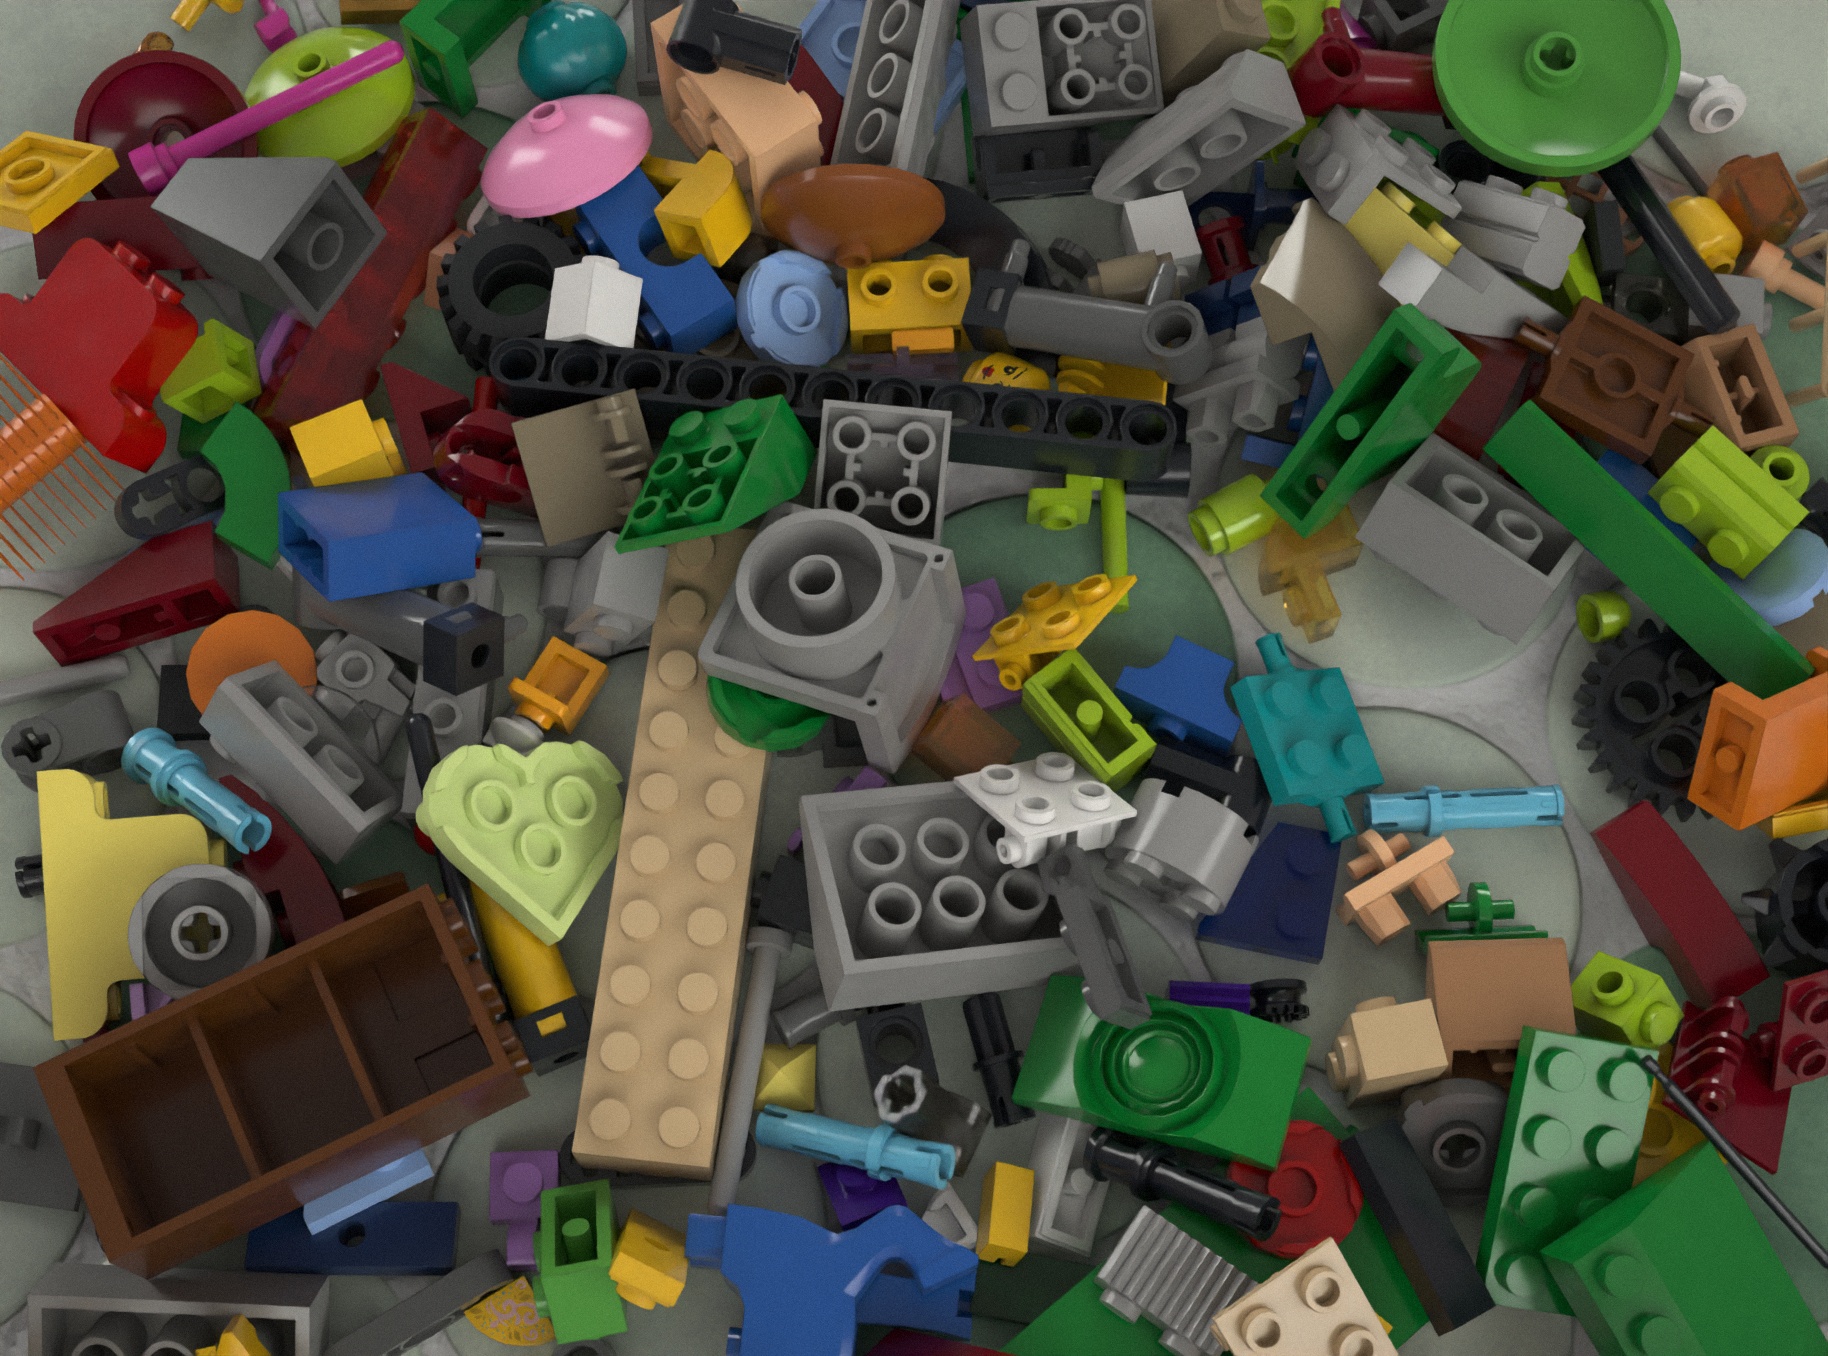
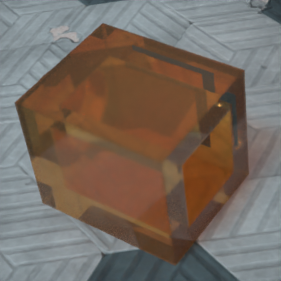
[1704,152,1809,256]
[911,693,1022,782]

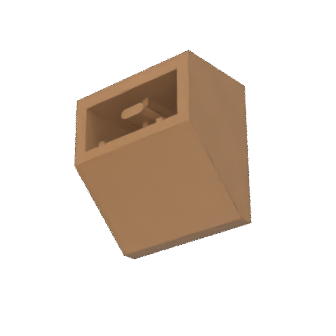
[1648,323,1800,479]
[1425,938,1576,1097]

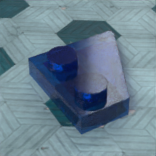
[1195,822,1342,965]

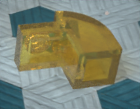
[1258,503,1364,644]

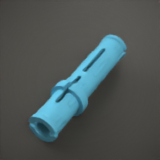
[1362,784,1565,837]
[755,1103,956,1189]

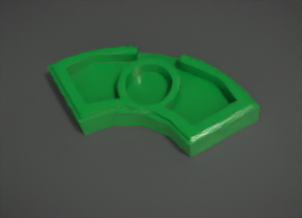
[200,401,293,571]

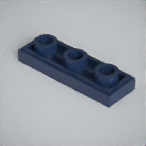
[244,1202,461,1276]

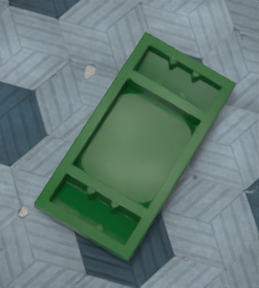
[1012,975,1312,1172]

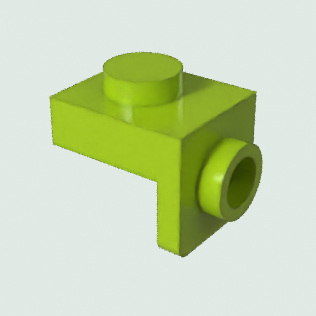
[1026,431,1103,531]

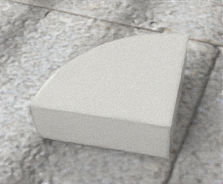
[921,1182,978,1251]

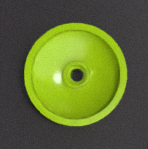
[244,27,415,167]

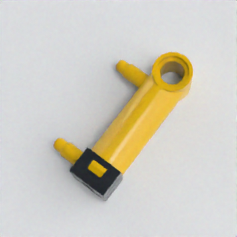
[437,880,591,1077]

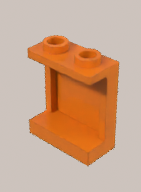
[1687,646,1828,831]

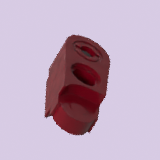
[434,409,538,519]

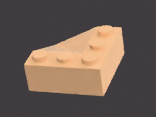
[650,3,824,249]

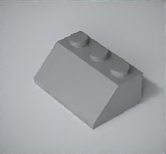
[1091,49,1307,207]
[199,660,403,865]

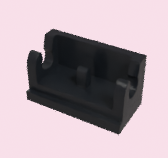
[971,127,1103,203]

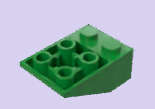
[614,394,817,554]

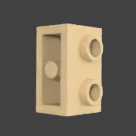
[1325,996,1448,1110]

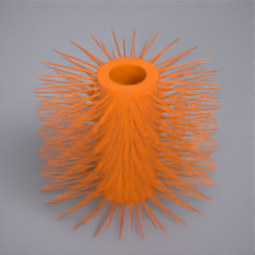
[0,355,124,581]

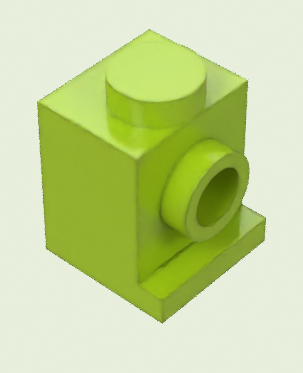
[159,318,262,424]

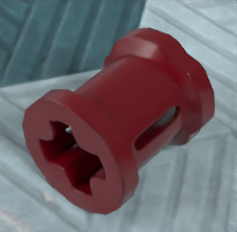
[1195,216,1259,286]

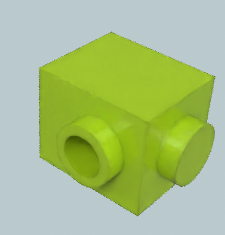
[1571,951,1685,1051]

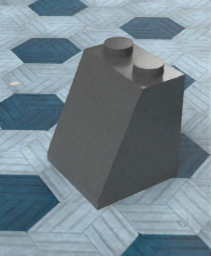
[151,157,388,329]

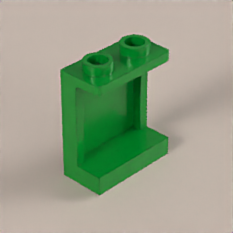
[399,0,552,119]

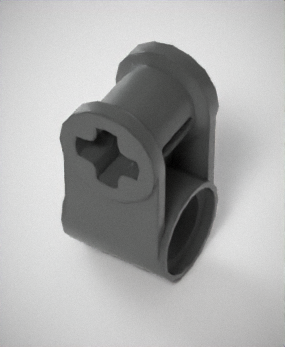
[1,690,134,792]

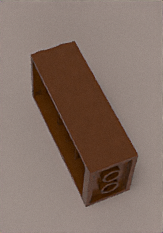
[33,883,534,1280]

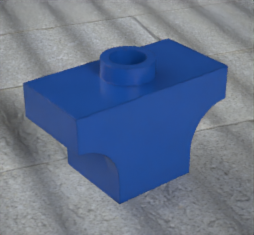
[1113,635,1242,758]

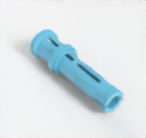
[121,728,272,854]

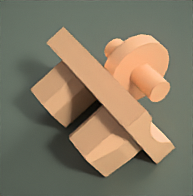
[1335,829,1462,947]

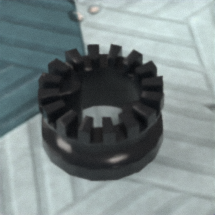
[1250,978,1310,1024]

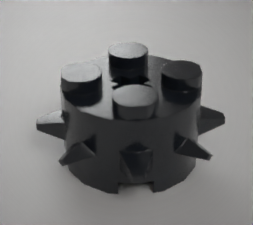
[1741,837,1828,979]

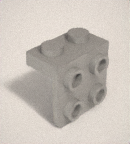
[1293,103,1462,225]

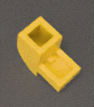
[640,149,753,268]

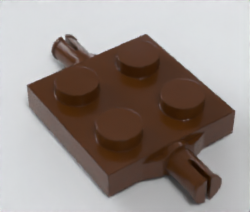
[1513,295,1715,465]

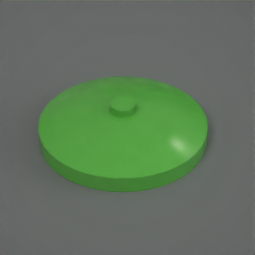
[1432,0,1681,177]

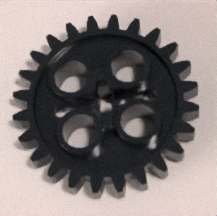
[1571,618,1729,822]

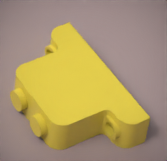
[37,769,228,1041]

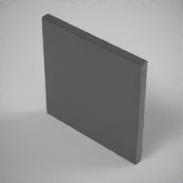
[0,1062,82,1212]

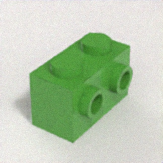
[533,1178,628,1345]

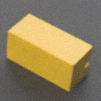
[975,1161,1035,1267]

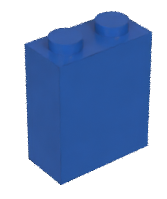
[278,472,482,602]

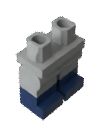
[1173,263,1307,448]

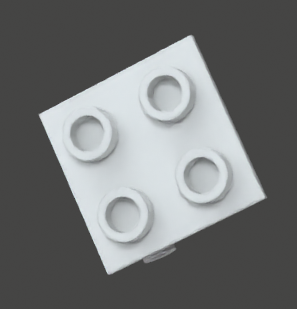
[953,752,1137,868]

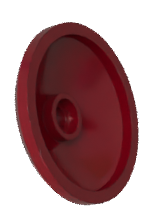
[73,50,258,200]

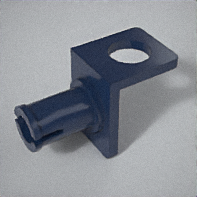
[1188,159,1320,251]

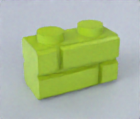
[1647,425,1809,580]
[1021,649,1156,793]

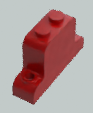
[0,238,198,474]

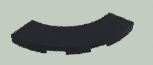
[923,177,1062,379]

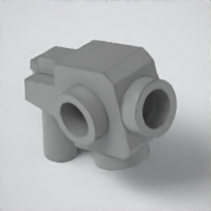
[315,629,416,765]

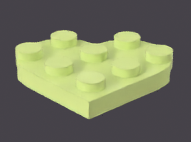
[416,740,623,946]

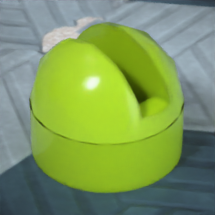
[1576,590,1632,643]

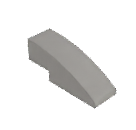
[1378,242,1568,338]

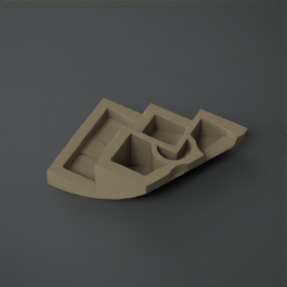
[1250,197,1401,392]

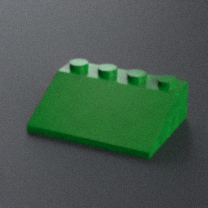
[1538,1140,1828,1356]

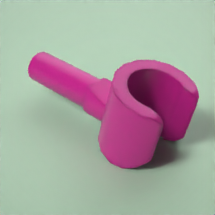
[254,0,298,53]

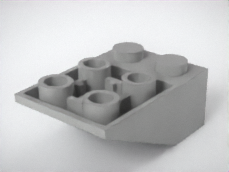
[959,0,1164,137]
[814,399,952,546]

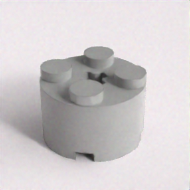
[1103,778,1259,922]
[128,864,275,1000]

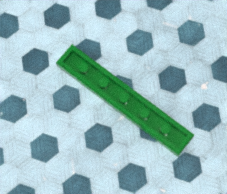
[1482,400,1816,700]

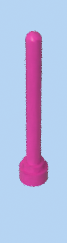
[128,40,404,196]

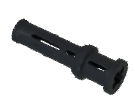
[1083,1126,1282,1241]

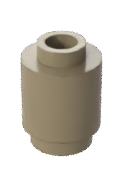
[1088,249,1181,305]

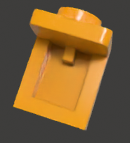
[507,636,610,736]

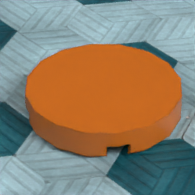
[186,610,317,715]

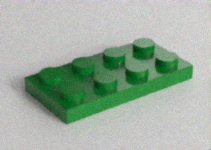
[1475,1025,1659,1317]

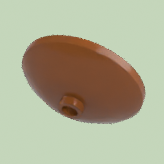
[761,164,945,269]

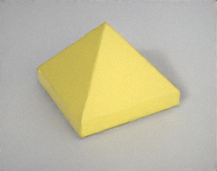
[752,1043,817,1112]

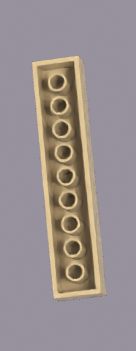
[572,528,773,1181]

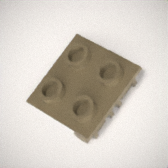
[511,389,655,547]

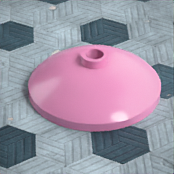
[481,94,653,218]

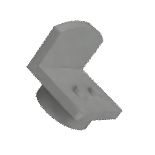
[698,501,967,774]

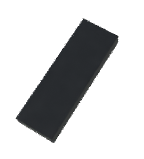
[1338,1115,1496,1337]

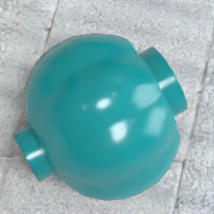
[517,0,627,102]

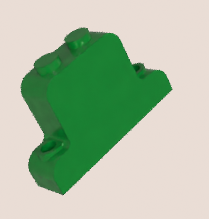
[1259,303,1482,539]

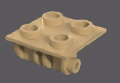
[1210,1237,1399,1356]

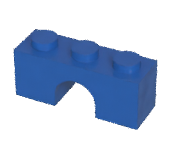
[572,165,738,354]

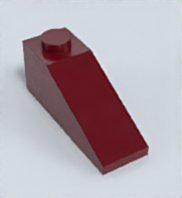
[33,520,241,667]

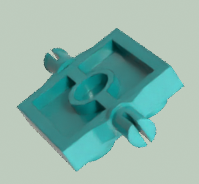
[1230,632,1385,843]

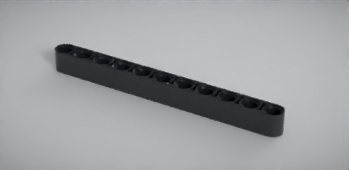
[489,337,1177,482]

